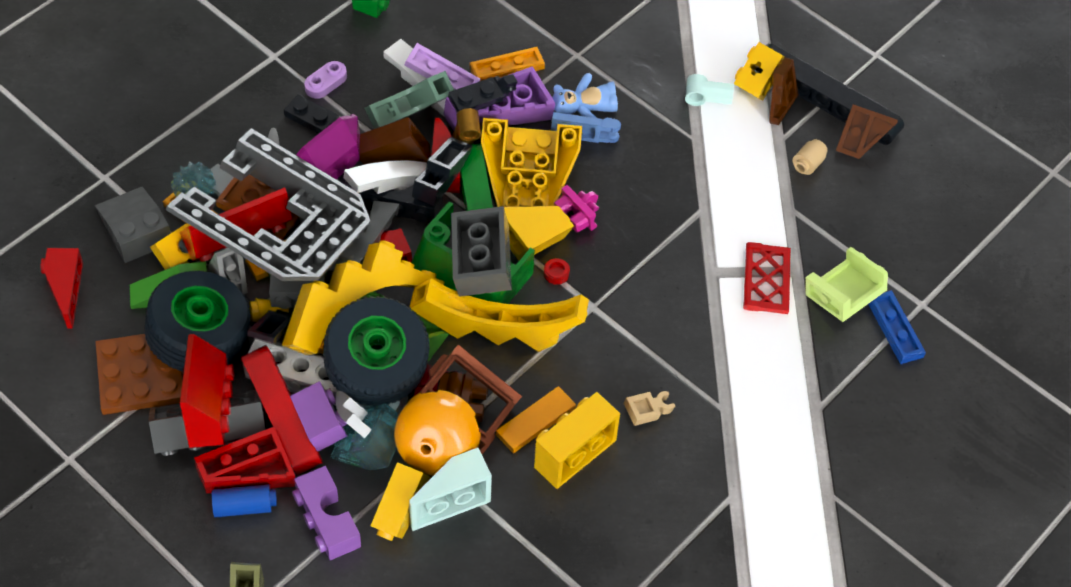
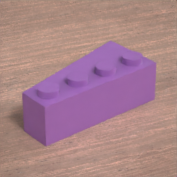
[443,66,555,131]

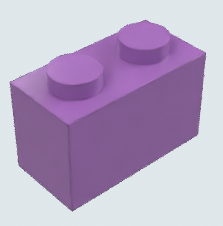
[290,381,347,452]

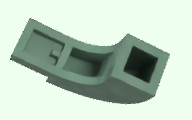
[365,71,454,129]

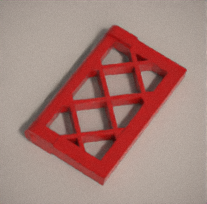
[743,242,791,314]

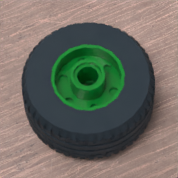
[144,271,251,372]
[323,296,430,406]

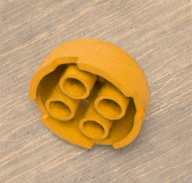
[394,390,481,476]

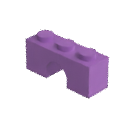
[292,466,361,560]

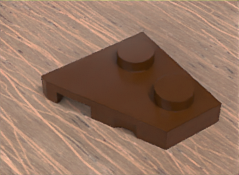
[769,57,798,125]
[836,104,898,159]

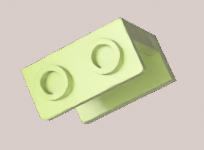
[806,247,888,322]

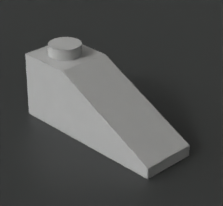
[208,248,248,294]

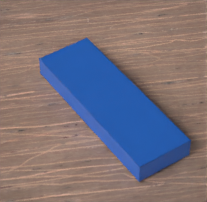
[868,290,926,364]

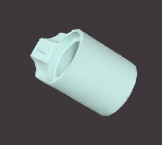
[685,74,734,106]

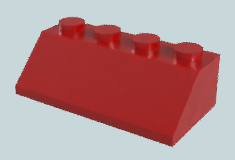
[180,188,292,262]
[180,334,234,448]

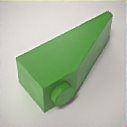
[130,262,208,309]

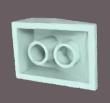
[409,448,492,531]

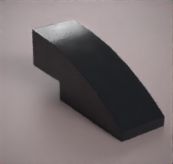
[412,137,473,206]
[247,310,292,347]

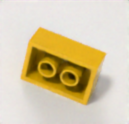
[534,392,620,489]

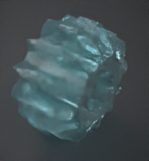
[171,161,216,197]

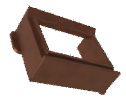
[418,345,522,454]

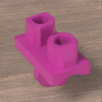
[554,185,599,233]

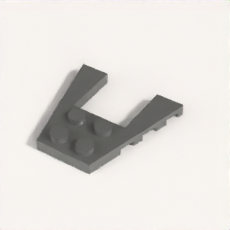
[299,201,399,271]

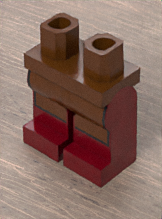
[414,364,489,422]

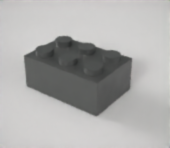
[451,206,512,297]

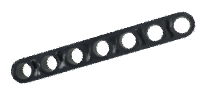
[755,43,904,145]

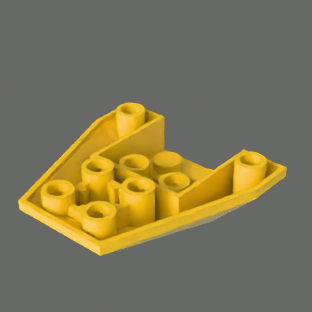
[481,118,582,207]

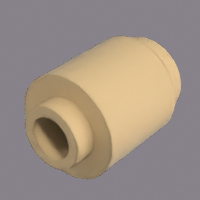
[793,139,827,175]

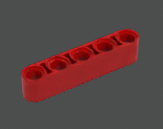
[241,345,323,475]

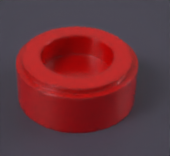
[544,258,570,285]

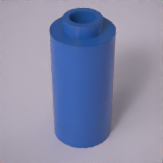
[212,484,277,518]

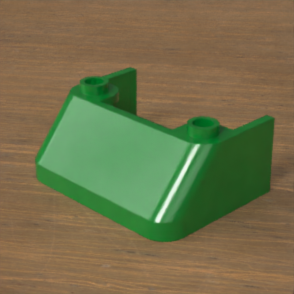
[411,202,535,304]

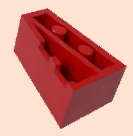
[194,427,295,493]

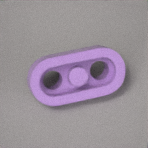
[304,61,347,99]

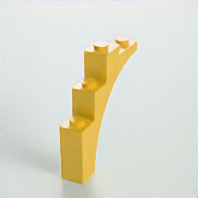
[282,240,445,355]
[410,278,589,352]

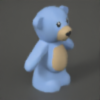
[553,73,618,118]

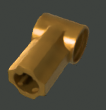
[452,108,481,144]

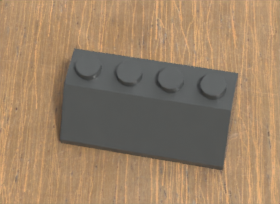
[149,390,266,456]

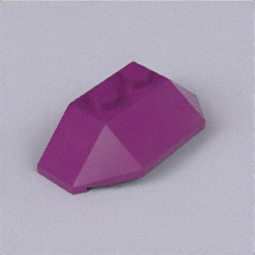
[296,114,360,180]

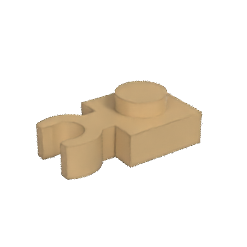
[623,391,675,426]

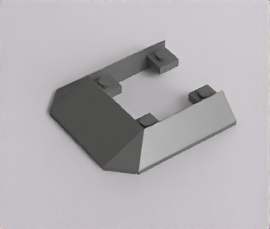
[166,128,370,281]

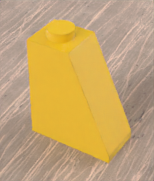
[504,206,574,260]
[371,462,432,541]

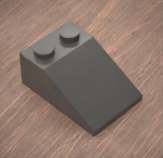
[95,187,171,263]

